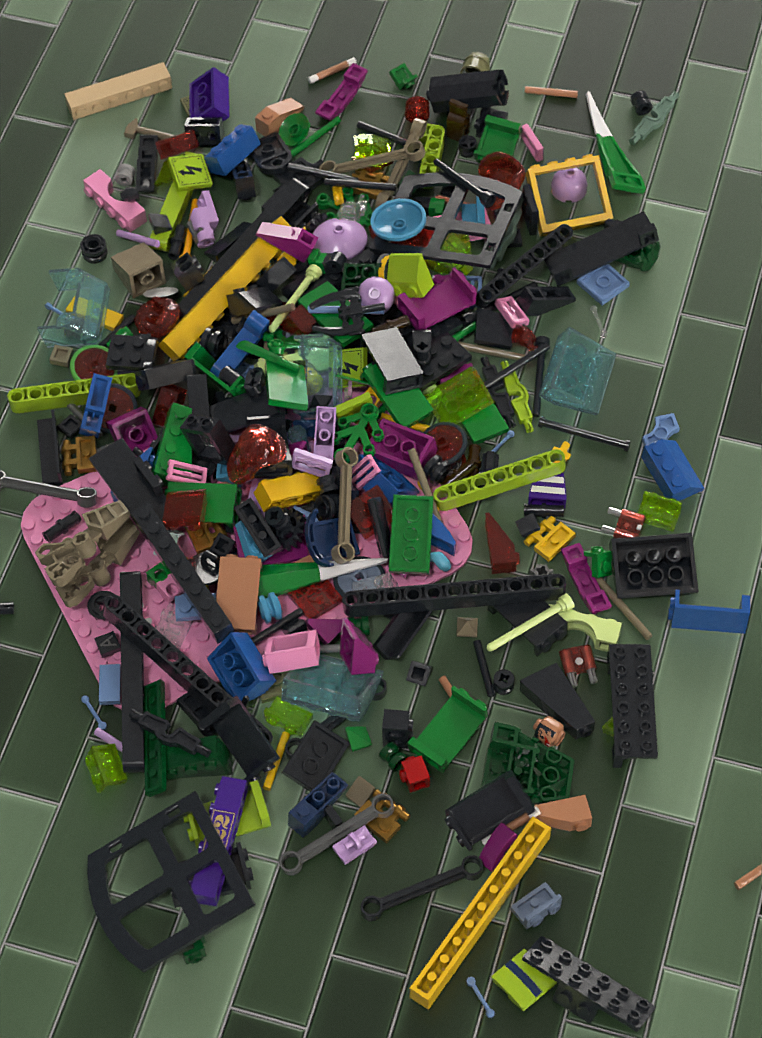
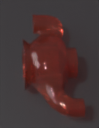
[511,324,538,351]

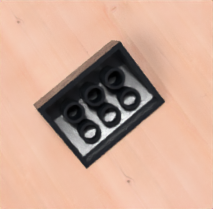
[609,533,699,599]

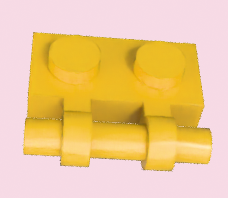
[524,516,576,562]

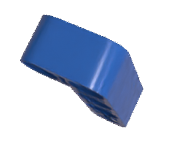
[210,310,270,377]

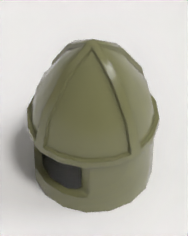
[460,52,490,74]

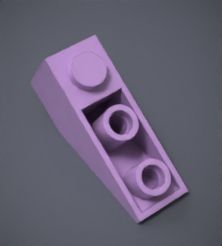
[313,406,336,469]

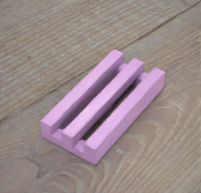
[292,448,333,477]

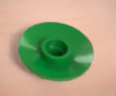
[279,113,310,147]

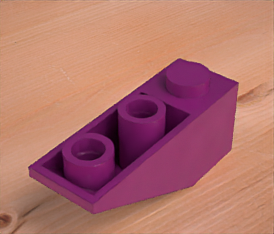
[256,222,318,263]

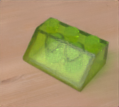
[423,366,494,432]

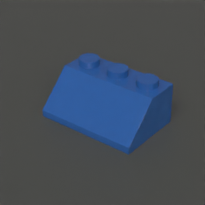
[204,124,261,176]
[641,439,705,505]
[352,454,419,511]
[207,632,276,701]

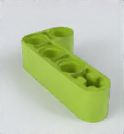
[419,124,445,189]

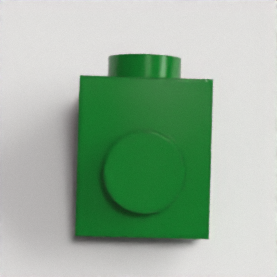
[389,63,418,90]
[584,546,612,578]

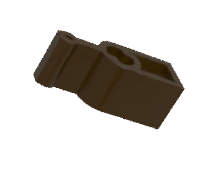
[447,99,470,142]

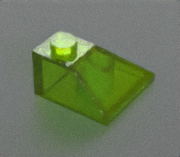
[353,134,391,160]

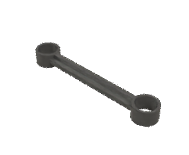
[0,470,97,508]
[279,793,395,876]

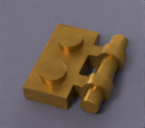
[352,168,389,200]
[61,435,97,476]
[184,522,228,554]
[354,789,411,844]

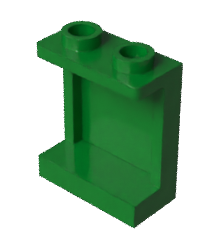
[473,115,522,169]

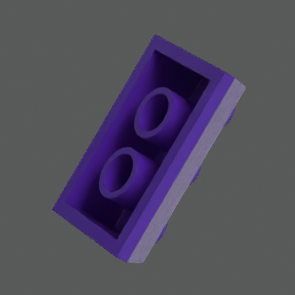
[189,67,229,121]

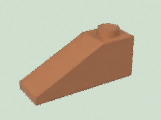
[255,98,304,136]
[522,795,592,831]

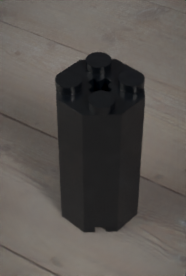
[426,70,509,113]

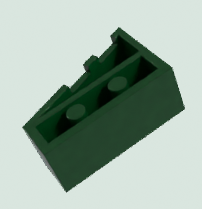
[166,735,233,780]

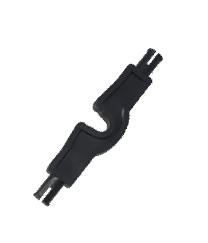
[480,356,516,429]
[129,709,211,758]

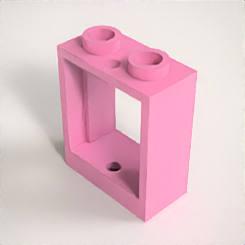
[263,629,321,674]

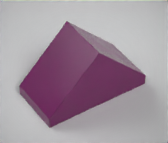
[305,619,343,645]

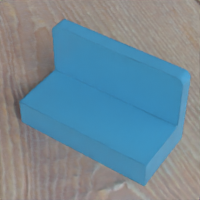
[461,196,485,224]

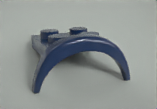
[305,509,360,567]

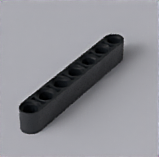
[475,224,573,308]

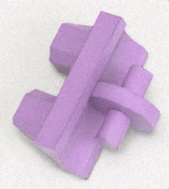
[332,825,377,865]

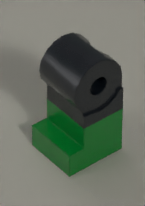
[412,197,446,217]
[308,249,347,274]

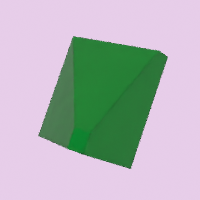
[345,726,372,752]

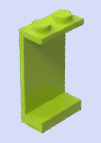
[183,780,271,848]

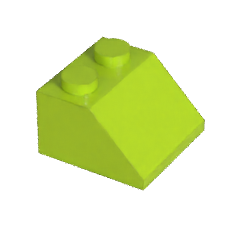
[387,253,434,298]

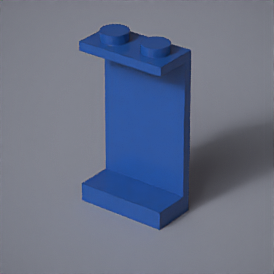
[668,590,750,634]

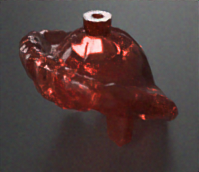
[134,296,180,338]

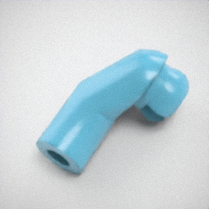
[430,552,451,572]

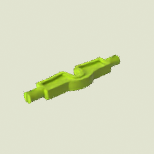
[500,360,534,433]

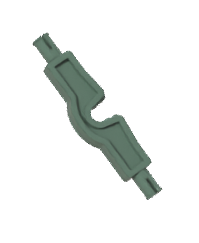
[629,91,679,145]
[487,198,524,271]

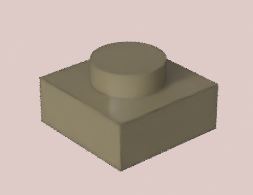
[49,345,74,367]

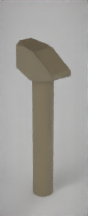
[124,118,178,143]

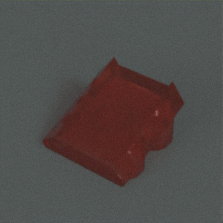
[162,489,207,531]

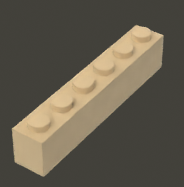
[65,62,172,120]

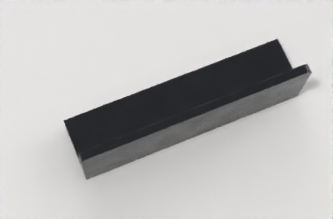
[37,409,63,486]
[372,596,436,660]

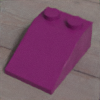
[366,418,438,480]

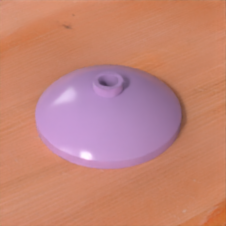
[313,218,367,260]

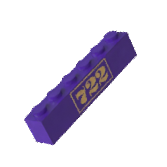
[189,776,248,907]

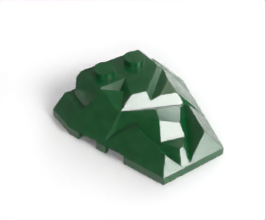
[481,722,575,803]

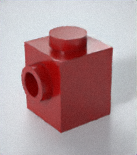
[399,755,430,793]

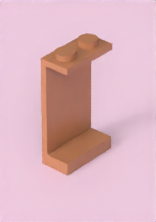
[216,554,263,635]

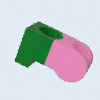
[146,562,183,603]

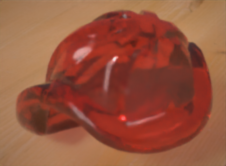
[478,152,526,211]
[227,424,287,485]

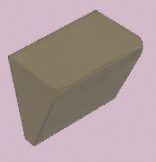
[345,776,375,808]

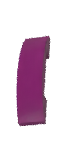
[315,63,368,121]
[561,543,612,614]

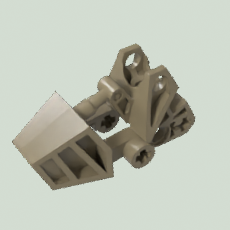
[35,500,140,608]

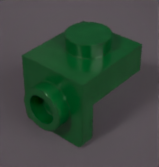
[183,937,206,965]

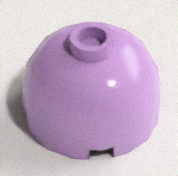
[551,168,587,203]
[358,277,395,315]

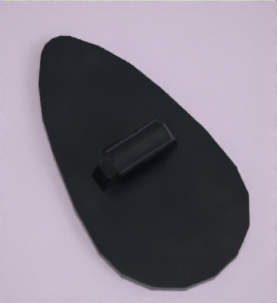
[188,546,237,586]

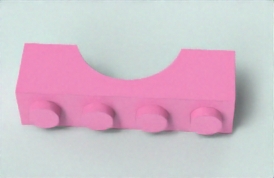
[83,169,147,233]

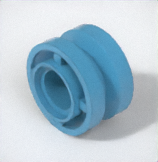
[258,592,282,624]

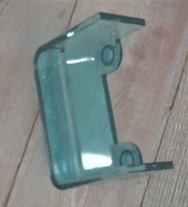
[37,268,110,348]
[293,333,342,419]

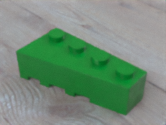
[151,402,192,486]

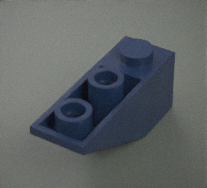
[288,772,348,838]

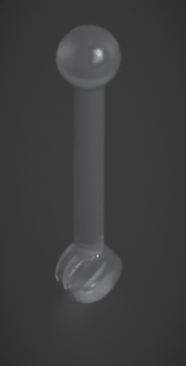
[590,306,608,338]

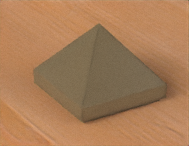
[457,617,478,637]

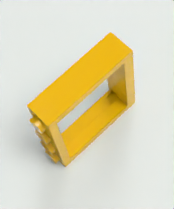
[525,154,614,237]

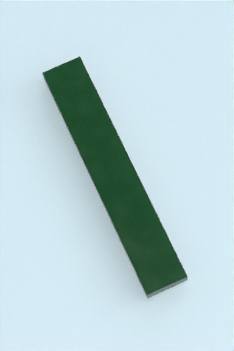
[144,679,167,798]

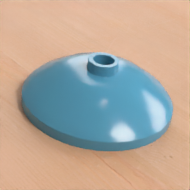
[371,199,426,241]

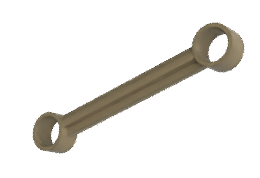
[375,118,427,209]
[319,140,426,180]
[331,447,358,564]

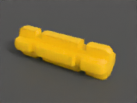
[332,186,344,206]

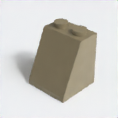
[111,242,166,298]

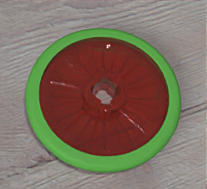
[70,345,118,380]

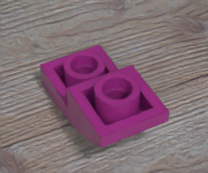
[479,822,518,872]

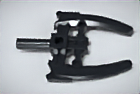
[309,286,386,336]

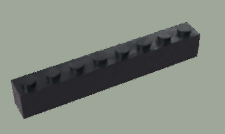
[131,502,235,644]

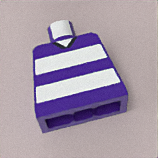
[528,472,567,509]

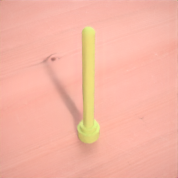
[268,264,322,333]
[486,593,574,652]

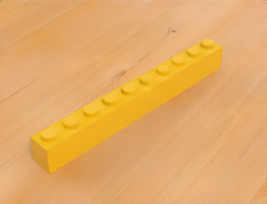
[158,216,290,361]
[410,816,551,1010]

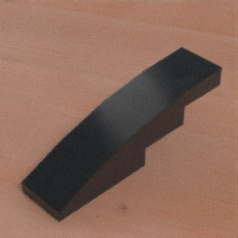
[136,135,158,192]

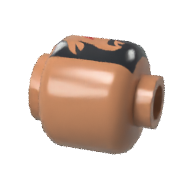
[533,716,566,748]

